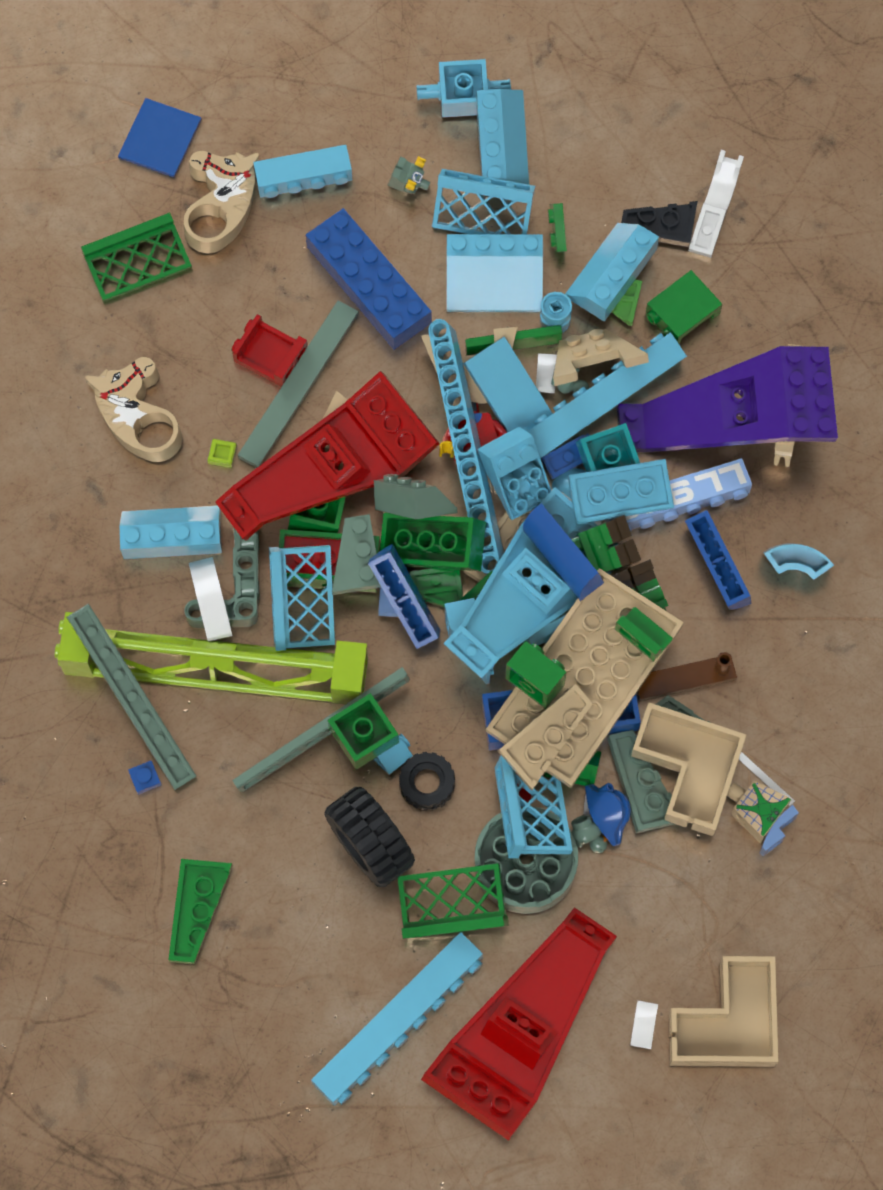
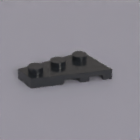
[621,201,698,247]

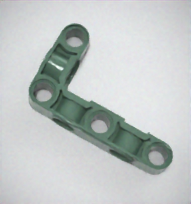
[184,528,260,628]

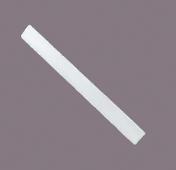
[739,752,795,806]

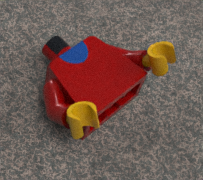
[439,402,507,461]

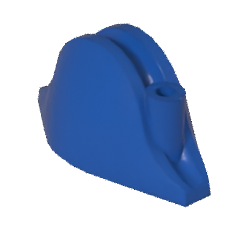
[585,783,631,847]

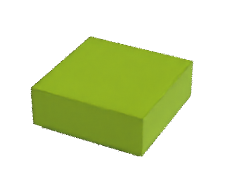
[207,439,237,468]

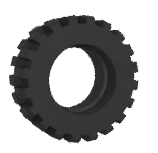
[324,786,415,887]

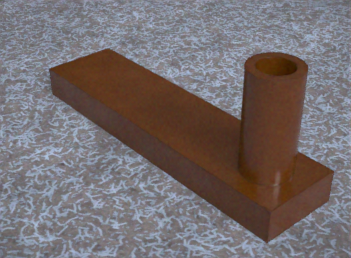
[637,652,737,702]

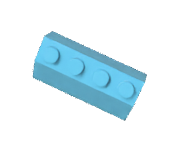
[476,89,529,185]
[565,223,659,322]
[120,506,222,559]

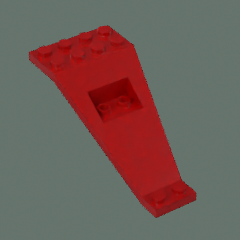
[215,371,440,540]
[421,907,617,1141]

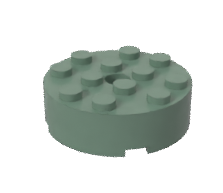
[474,806,578,914]

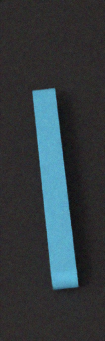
[428,319,504,574]

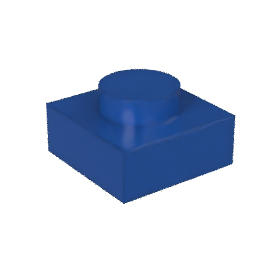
[128,760,161,795]

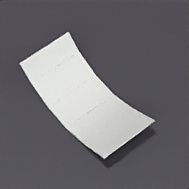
[536,353,557,393]
[630,1001,658,1049]

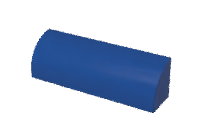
[523,503,604,601]
[685,510,752,610]
[368,544,441,649]

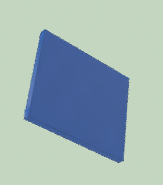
[118,98,202,178]

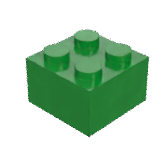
[288,496,346,533]
[505,641,566,709]
[327,693,399,770]

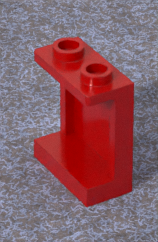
[231,314,308,387]

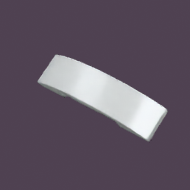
[189,557,233,642]

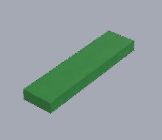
[465,325,562,356]

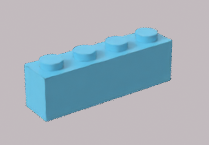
[253,145,353,198]

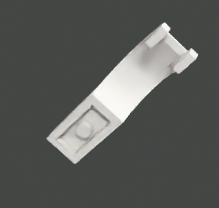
[688,150,744,258]

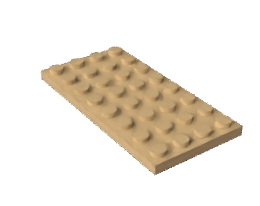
[486,568,684,788]

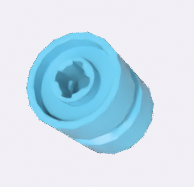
[540,292,572,333]

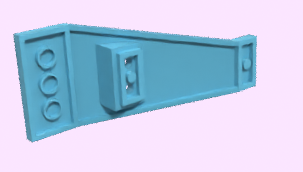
[444,487,619,679]

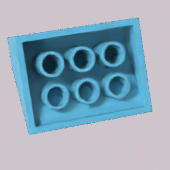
[447,234,543,312]

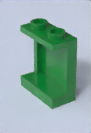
[646,270,722,344]

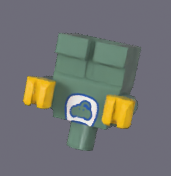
[388,156,430,194]

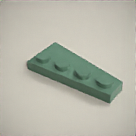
[607,730,675,833]

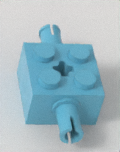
[416,59,511,117]

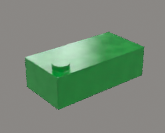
[380,513,486,571]

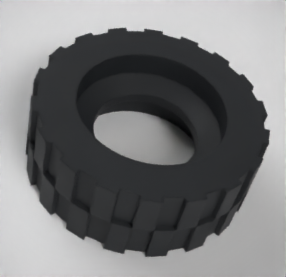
[399,752,455,811]

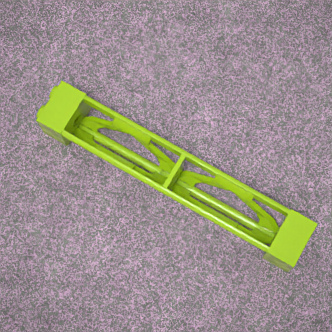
[55,612,368,705]

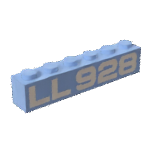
[605,458,752,531]

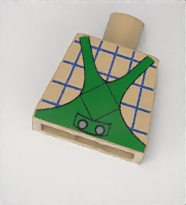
[727,781,791,843]

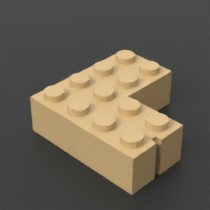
[631,703,746,836]
[669,956,779,1067]

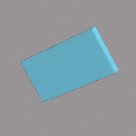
[463,337,553,433]
[568,459,674,525]

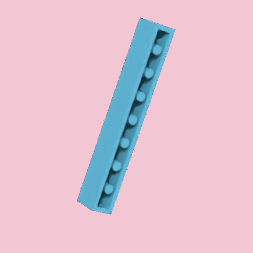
[523,332,687,458]
[311,932,483,1106]

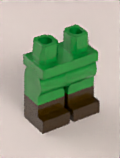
[571,515,641,573]
[612,559,669,611]

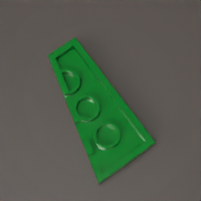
[168,859,233,964]

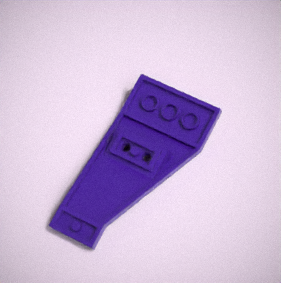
[617,346,838,453]

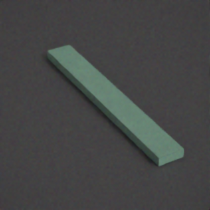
[238,300,359,468]
[66,604,196,790]
[232,667,410,792]

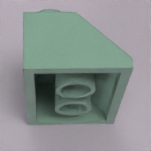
[374,474,458,519]

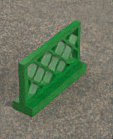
[81,212,192,302]
[397,863,509,939]

